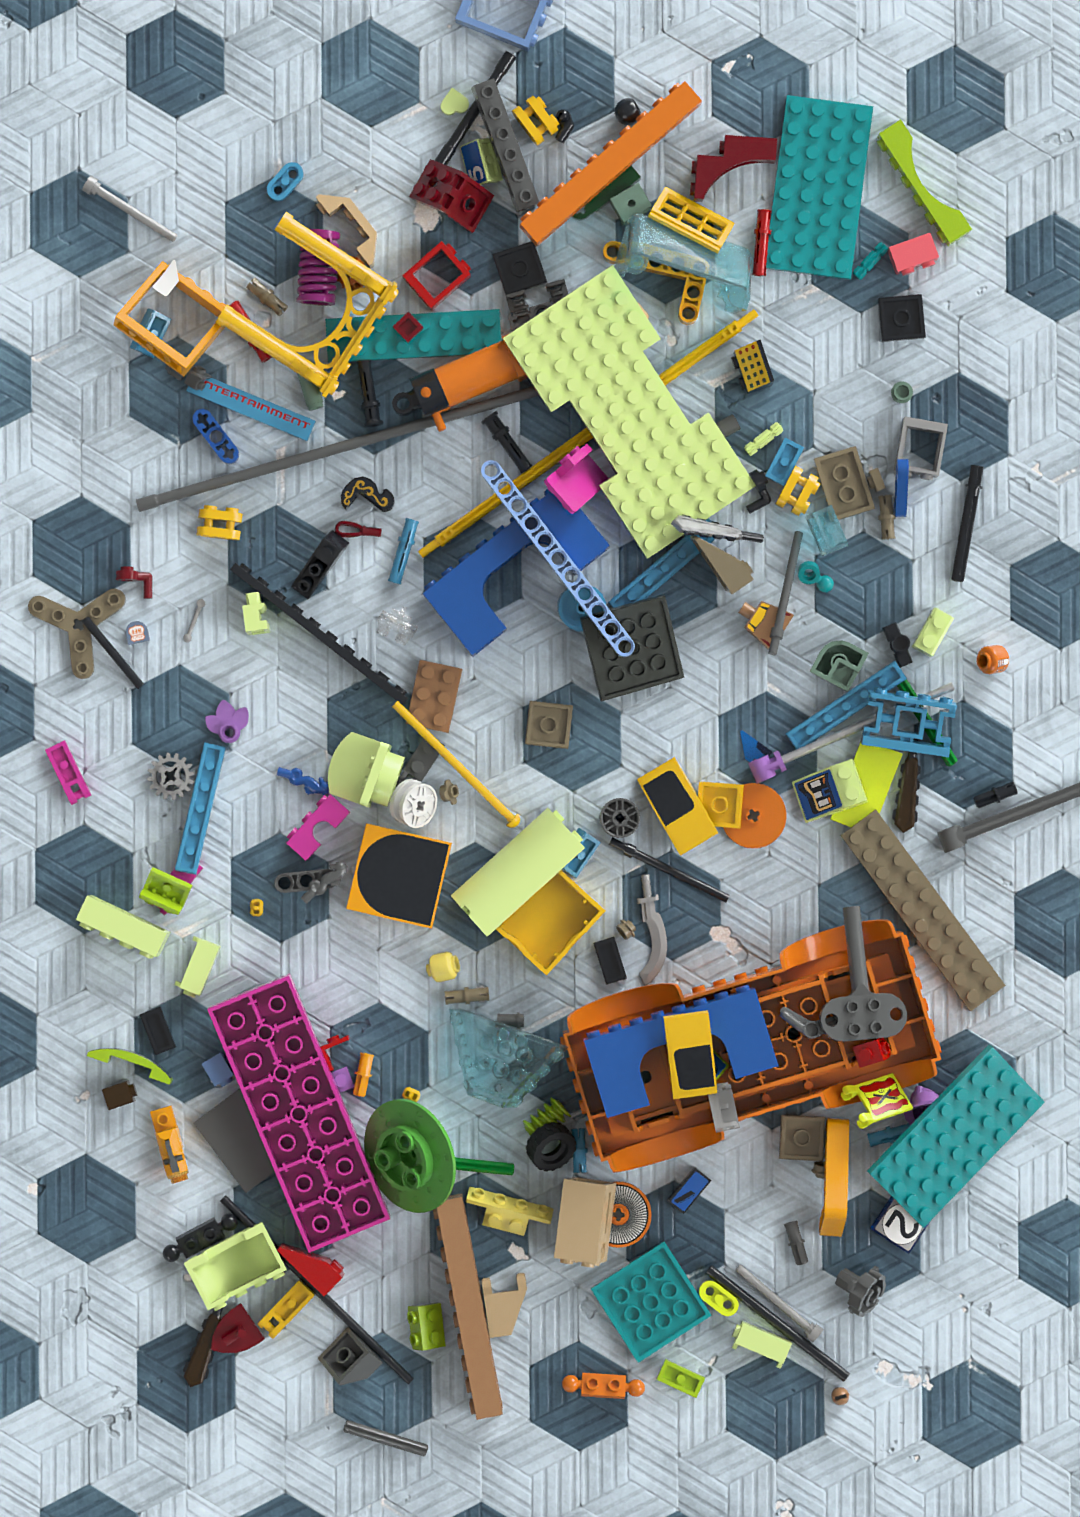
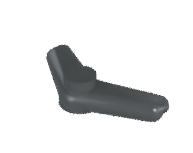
[780,1007,836,1039]

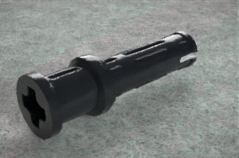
[357,360,383,427]
[481,411,533,474]

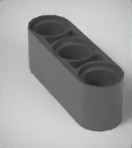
[274,869,334,893]

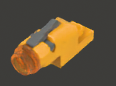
[150,1105,189,1184]

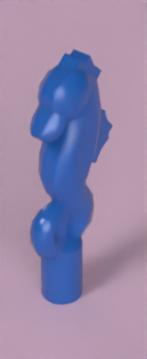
[277,767,329,795]

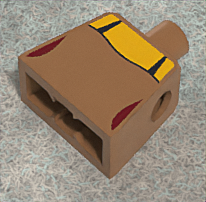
[738,601,794,650]

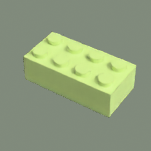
[76,895,171,959]

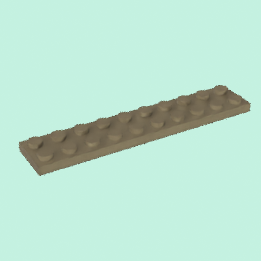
[840,809,1006,1011]

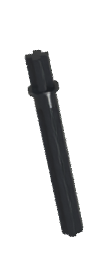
[951,465,984,582]

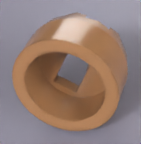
[831,1387,849,1405]

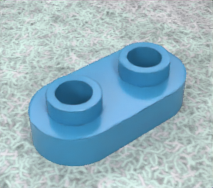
[267,162,304,201]

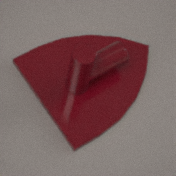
[210,1303,265,1353]

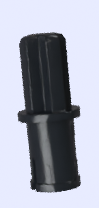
[973,781,1018,808]

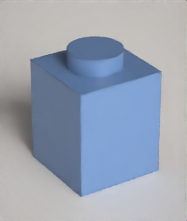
[202,1052,234,1087]

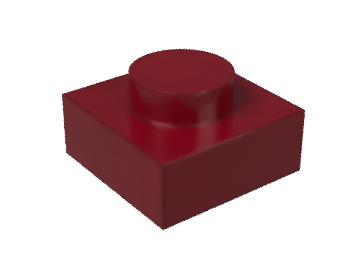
[393,312,424,343]

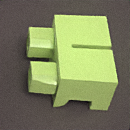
[242,592,270,635]

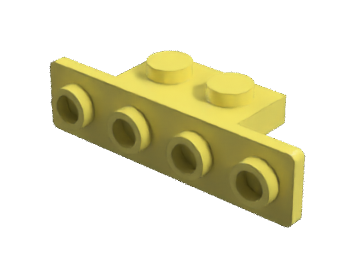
[466,1187,554,1236]

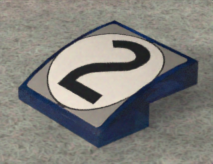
[870,1196,931,1254]

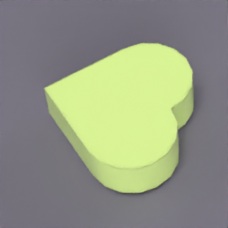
[441,88,469,115]

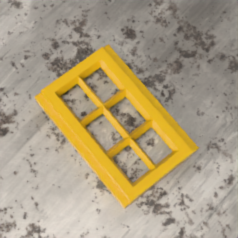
[648,187,735,254]

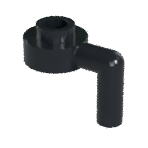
[746,469,771,514]

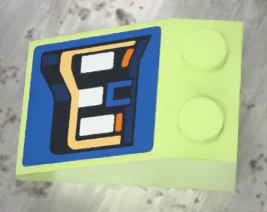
[792,759,868,823]

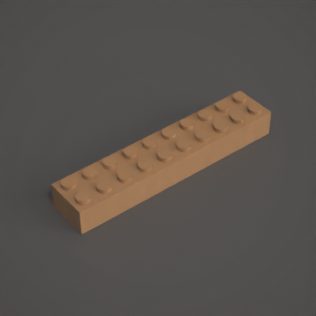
[433,1193,503,1420]

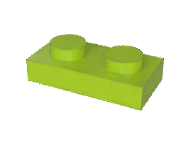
[656,1359,705,1398]

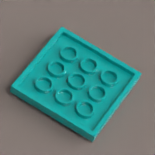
[591,1241,712,1363]

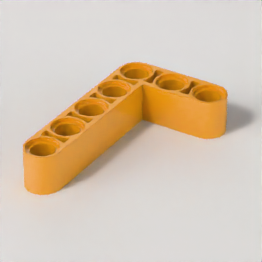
[603,241,708,325]
[819,1118,849,1237]

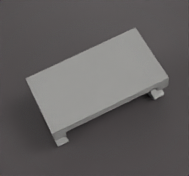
[708,1082,740,1133]

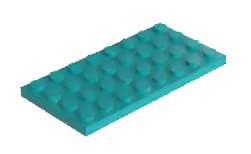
[766,95,874,280]
[867,1045,1045,1228]

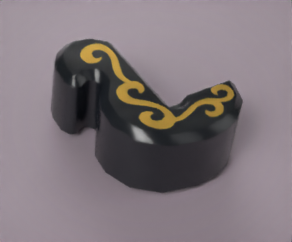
[341,476,395,512]

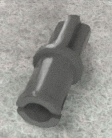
[784,1220,808,1265]

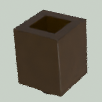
[102,1080,138,1110]

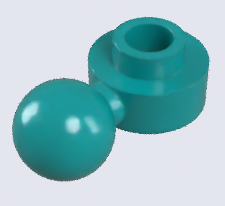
[798,561,834,593]

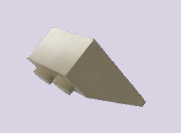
[690,535,754,594]

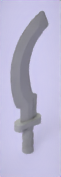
[637,874,667,985]

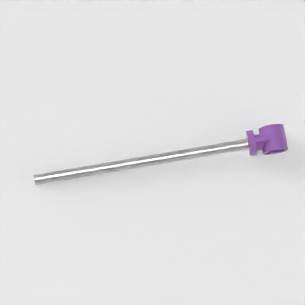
[748,682,955,783]

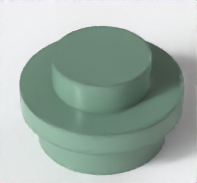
[891,381,913,403]

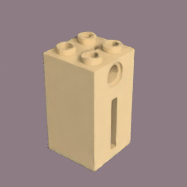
[554,1177,617,1268]

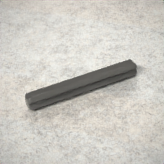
[343,1420,428,1456]

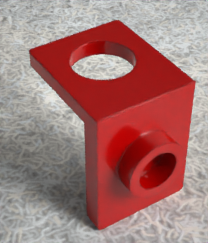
[320,1035,350,1071]

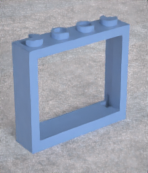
[455,0,553,52]

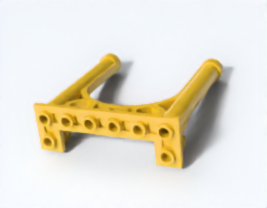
[215,212,399,398]

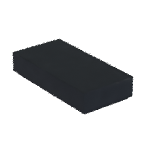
[593,937,627,985]
[140,1006,176,1055]

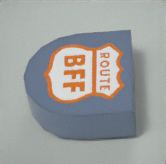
[126,621,150,645]

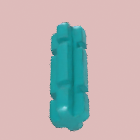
[853,242,888,280]

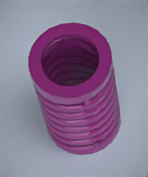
[296,229,340,306]

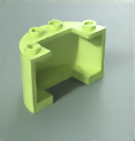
[184,1222,287,1311]

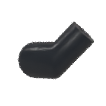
[555,109,574,144]

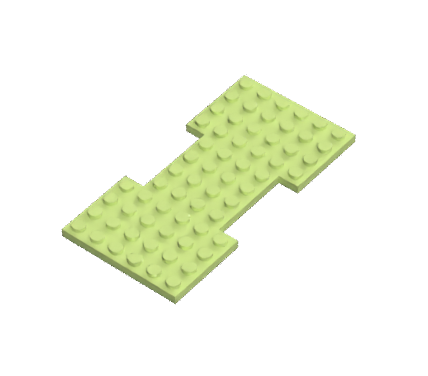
[502,265,756,559]

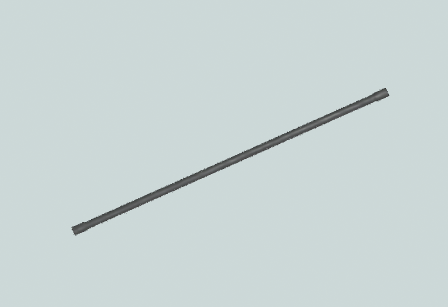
[136,386,540,512]

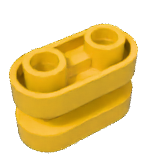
[512,95,559,146]
[775,465,820,516]
[196,505,243,540]

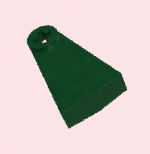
[572,165,641,221]

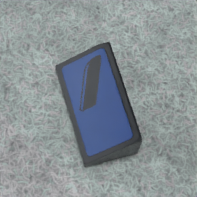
[667,1166,712,1214]

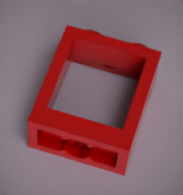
[402,241,471,311]

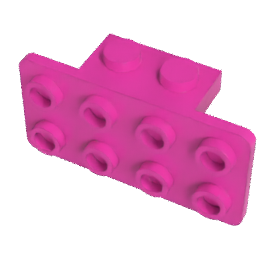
[544,444,609,514]

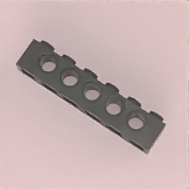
[471,78,539,213]

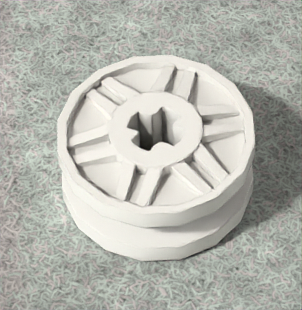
[390,779,437,828]

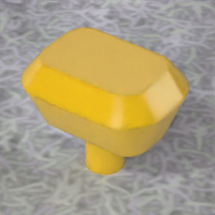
[250,899,263,917]
[402,1087,420,1102]

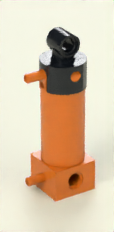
[392,334,536,432]

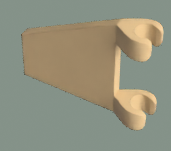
[482,1273,527,1338]

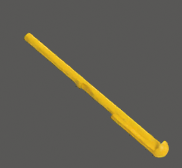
[392,701,520,828]

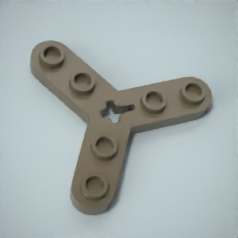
[28,589,126,679]

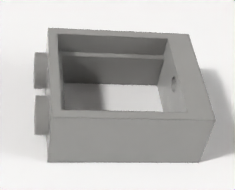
[894,417,948,480]

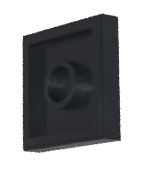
[492,241,547,295]
[878,294,926,342]

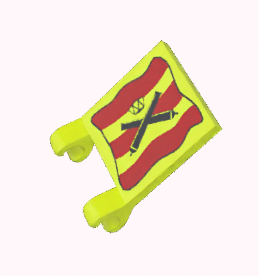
[840,1073,913,1129]

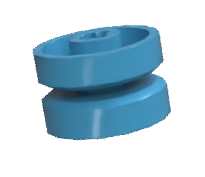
[557,586,606,632]

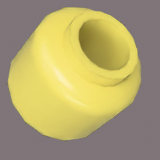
[426,952,460,982]

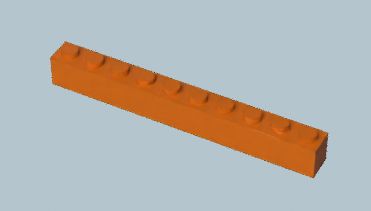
[520,81,702,247]

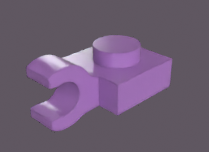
[332,1066,354,1093]

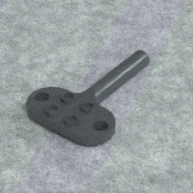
[819,906,907,1042]

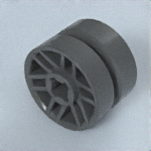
[600,798,640,838]

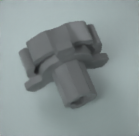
[835,1266,886,1317]

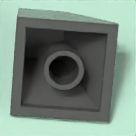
[318,1327,383,1386]

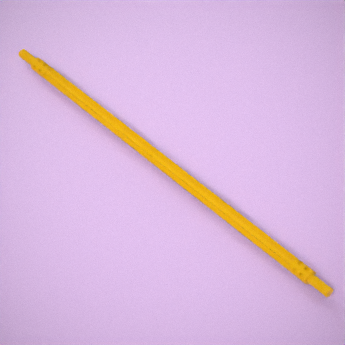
[418,309,759,558]

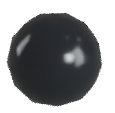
[614,98,641,125]

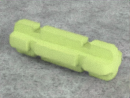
[744,422,783,456]

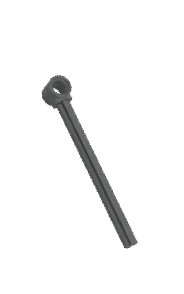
[937,782,1080,853]

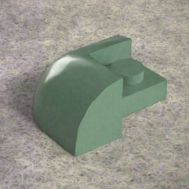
[810,640,869,692]

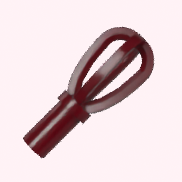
[335,521,382,538]

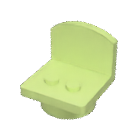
[328,732,405,808]

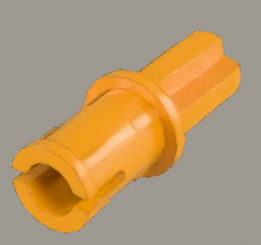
[353,1052,374,1097]

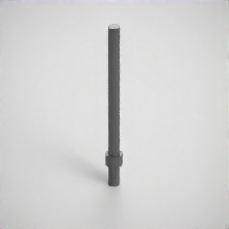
[768,531,803,656]

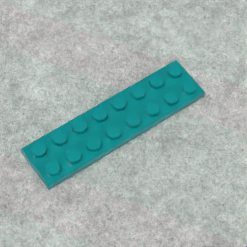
[325,309,501,363]

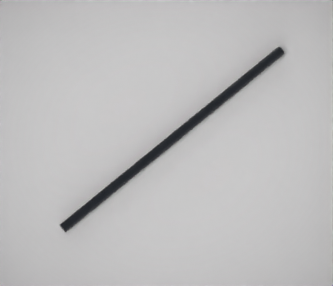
[220,1195,414,1384]

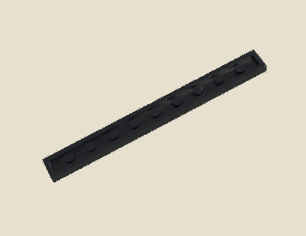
[230,563,408,705]

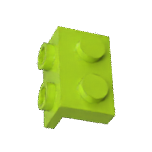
[139,867,193,915]
[407,1302,446,1351]

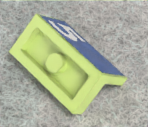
[460,138,503,185]

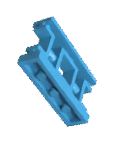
[861,687,957,757]

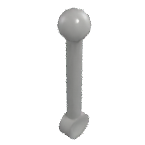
[183,599,205,642]

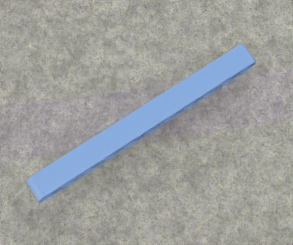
[481,460,635,657]

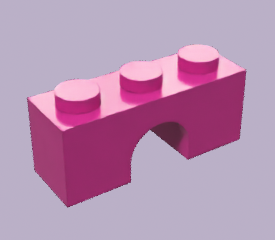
[286,794,350,861]

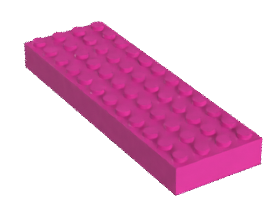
[207,973,391,1253]

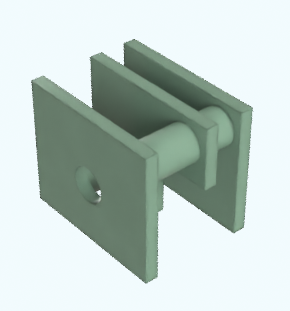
[610,183,652,226]

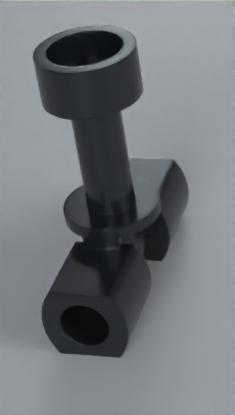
[882,622,913,668]

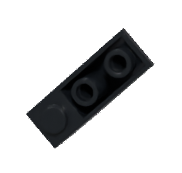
[291,530,349,599]

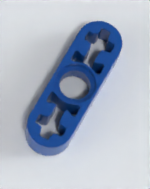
[193,409,239,464]
[894,459,909,517]

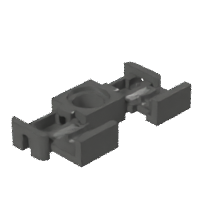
[506,279,568,331]

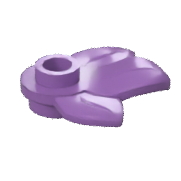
[205,700,249,743]

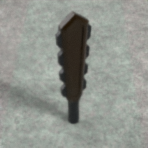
[892,738,921,833]
[183,1301,226,1387]

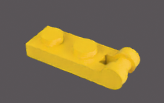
[257,1279,315,1339]

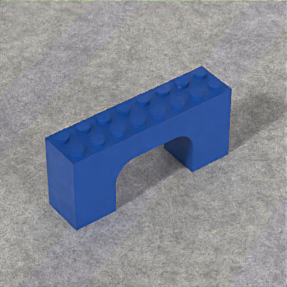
[423,489,610,657]
[583,985,778,1118]

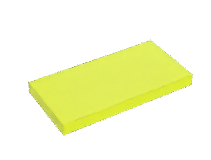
[830,741,903,828]

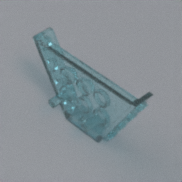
[449,1008,568,1108]

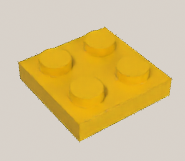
[698,781,744,829]

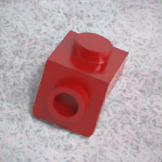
[853,1038,890,1068]

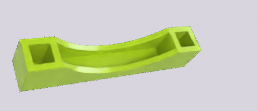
[877,119,972,246]

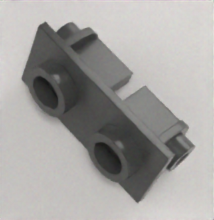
[165,356,212,391]

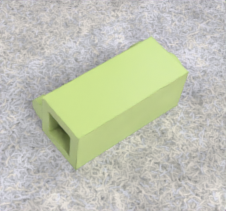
[174,936,221,998]
[732,1321,792,1368]

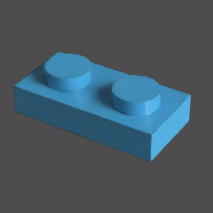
[765,438,804,487]

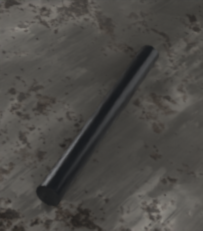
[82,616,144,689]

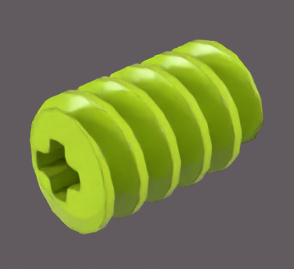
[523,1097,571,1136]

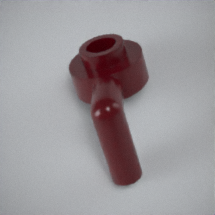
[116,566,152,599]

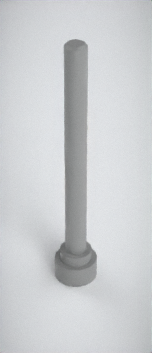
[82,176,177,242]
[736,1265,824,1343]

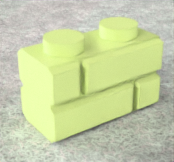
[912,608,954,657]

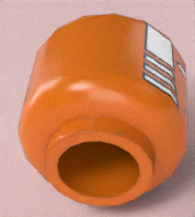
[976,645,1009,674]

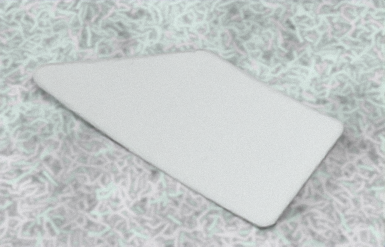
[153,260,179,296]

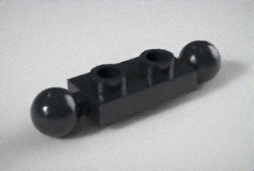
[163,1213,238,1262]

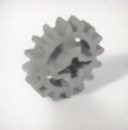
[147,753,195,800]

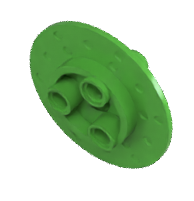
[364,1099,456,1213]

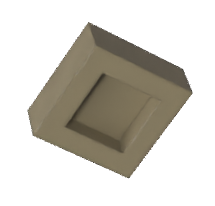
[866,468,886,493]

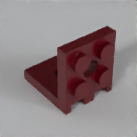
[409,159,495,233]

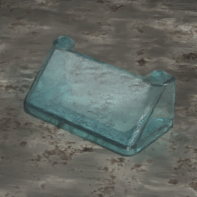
[614,213,752,314]

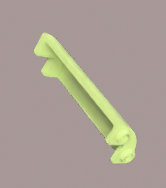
[451,808,585,937]

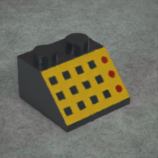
[731,339,774,394]

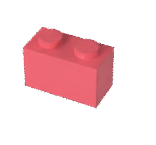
[888,233,939,276]

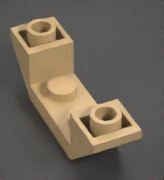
[316,194,378,269]

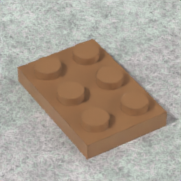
[406,660,463,733]

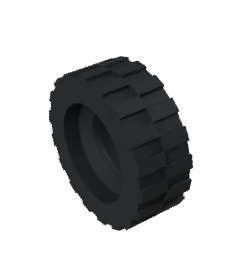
[526,1122,577,1172]

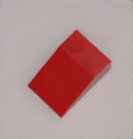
[277,1243,345,1296]

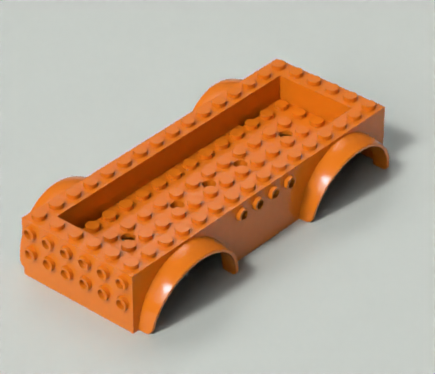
[560,920,942,1173]

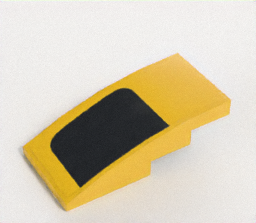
[637,757,718,856]
[663,1010,717,1099]

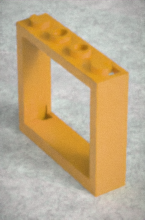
[113,261,226,377]

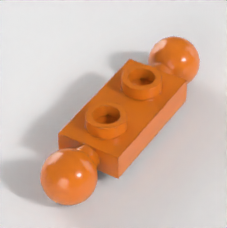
[562,1373,645,1399]

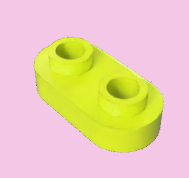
[699,1280,739,1316]

